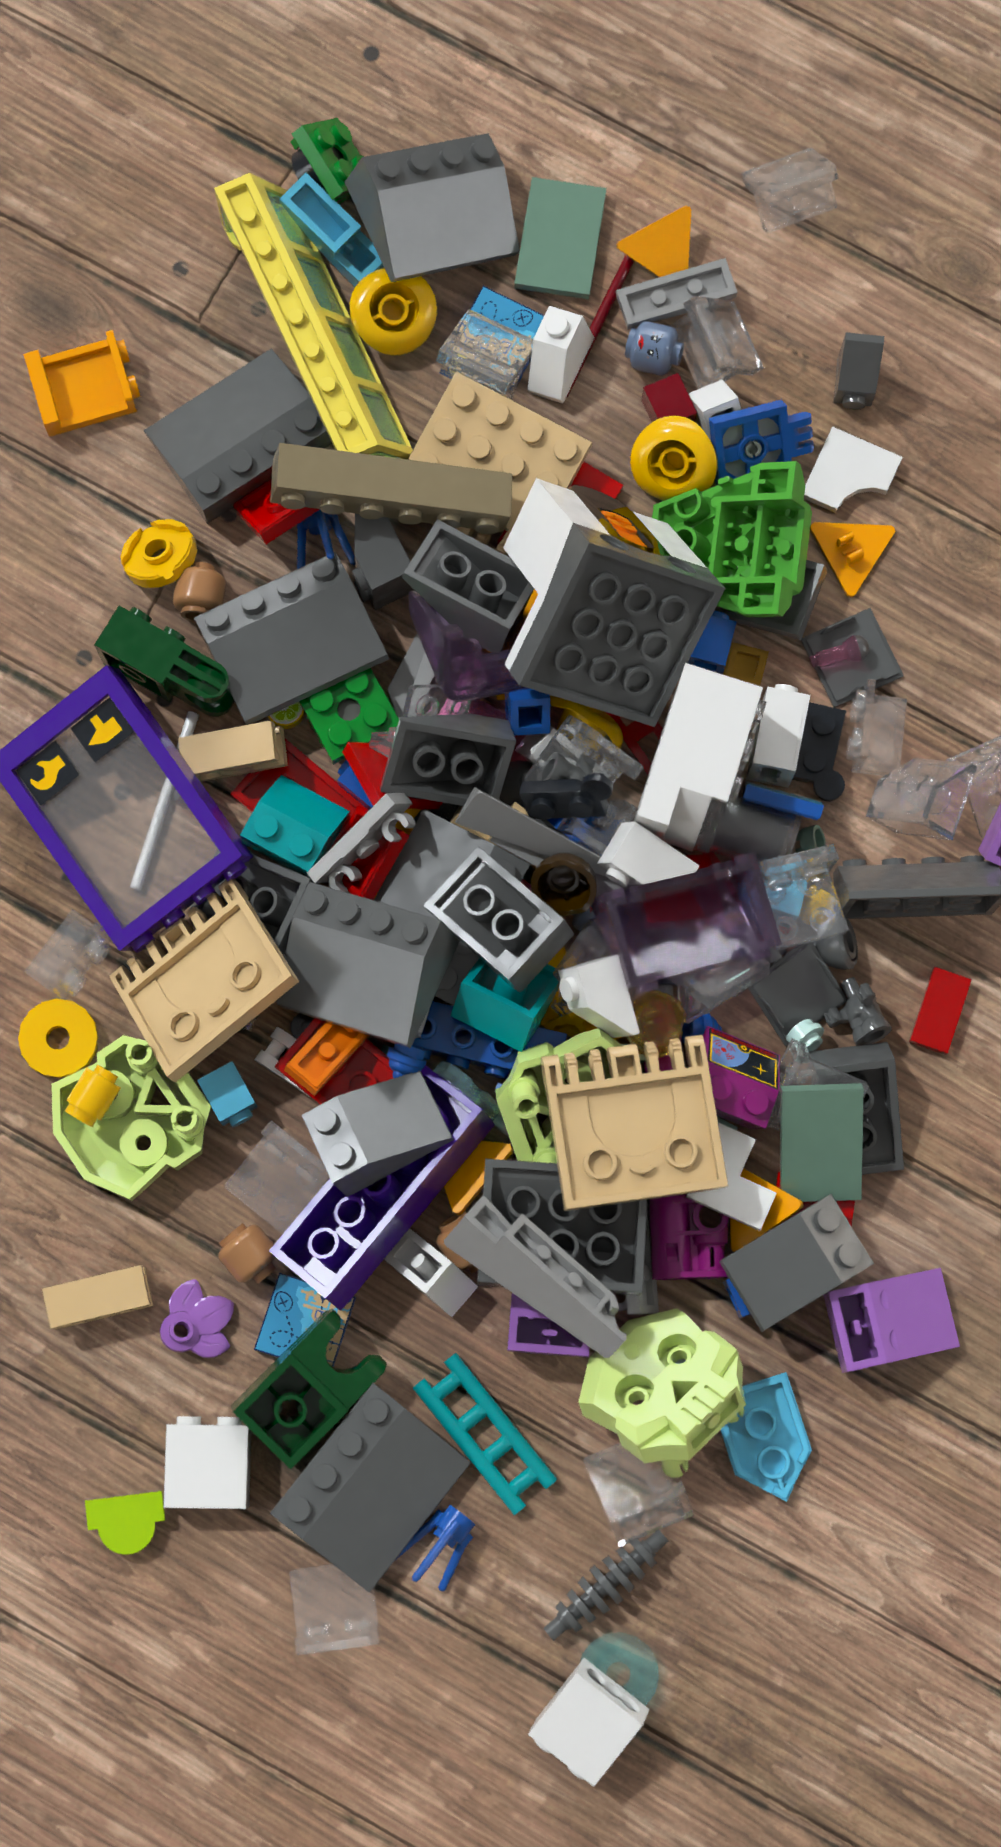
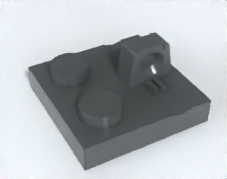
[727,560,828,641]

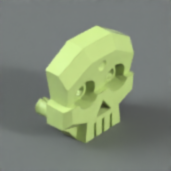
[495,1028,622,1163]
[51,1035,212,1201]
[578,1308,746,1478]

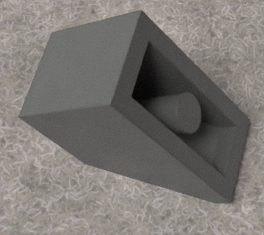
[833,332,885,410]

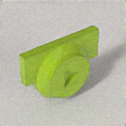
[85,1491,166,1555]

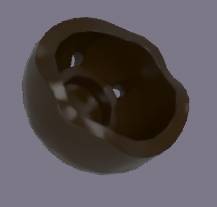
[531,853,597,916]

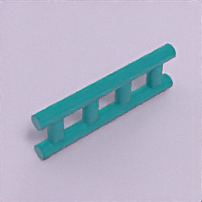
[412,1353,558,1515]

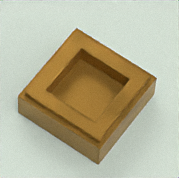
[723,642,769,686]

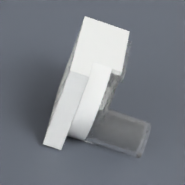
[633,663,802,874]

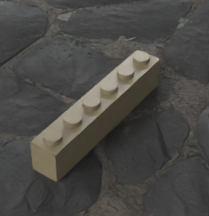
[270,443,512,534]

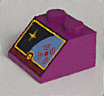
[703,1026,780,1130]

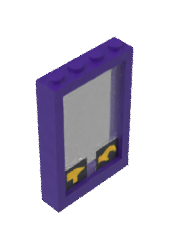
[0,665,254,953]

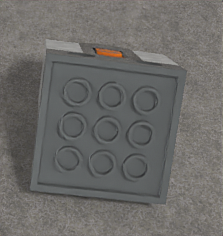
[503,478,725,727]

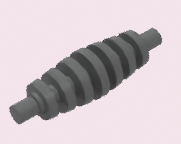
[543,1529,669,1641]

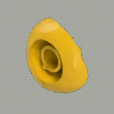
[350,268,437,355]
[630,416,717,501]
[550,695,623,752]

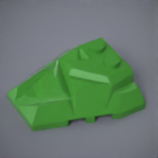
[652,461,812,617]

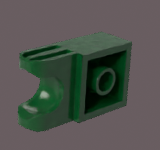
[94,605,234,717]
[231,1309,387,1470]

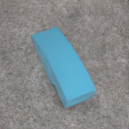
[279,173,384,287]

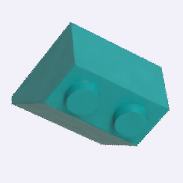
[240,775,350,878]
[451,958,561,1052]

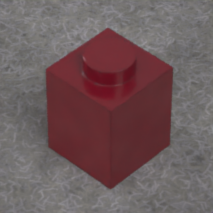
[641,373,697,422]

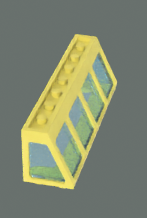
[214,173,413,460]

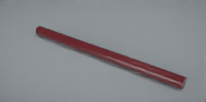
[566,255,635,398]

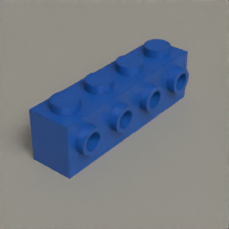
[413,1001,567,1079]

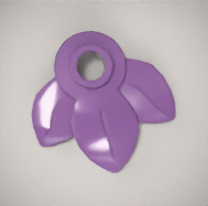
[160,1279,234,1358]

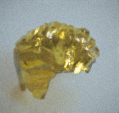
[626,990,686,1058]

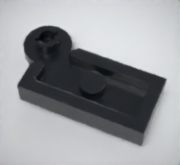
[792,702,846,801]
[519,773,613,820]

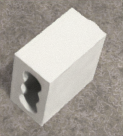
[746,684,810,788]
[164,1416,251,1509]
[528,1658,650,1787]

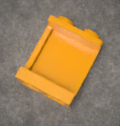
[23,330,141,437]

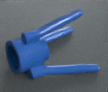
[297,510,356,569]
[397,1505,475,1592]

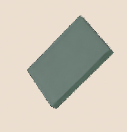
[514,177,607,300]
[780,1083,864,1202]

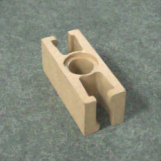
[178,721,288,782]
[42,1265,154,1330]

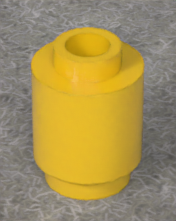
[65,1064,121,1127]

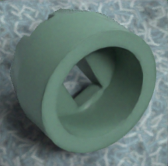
[794,825,826,858]

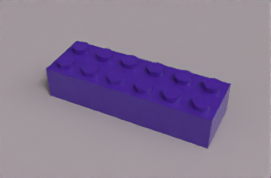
[269,1065,495,1311]

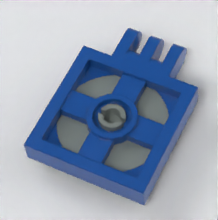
[709,400,814,486]

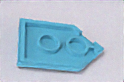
[720,1372,812,1502]

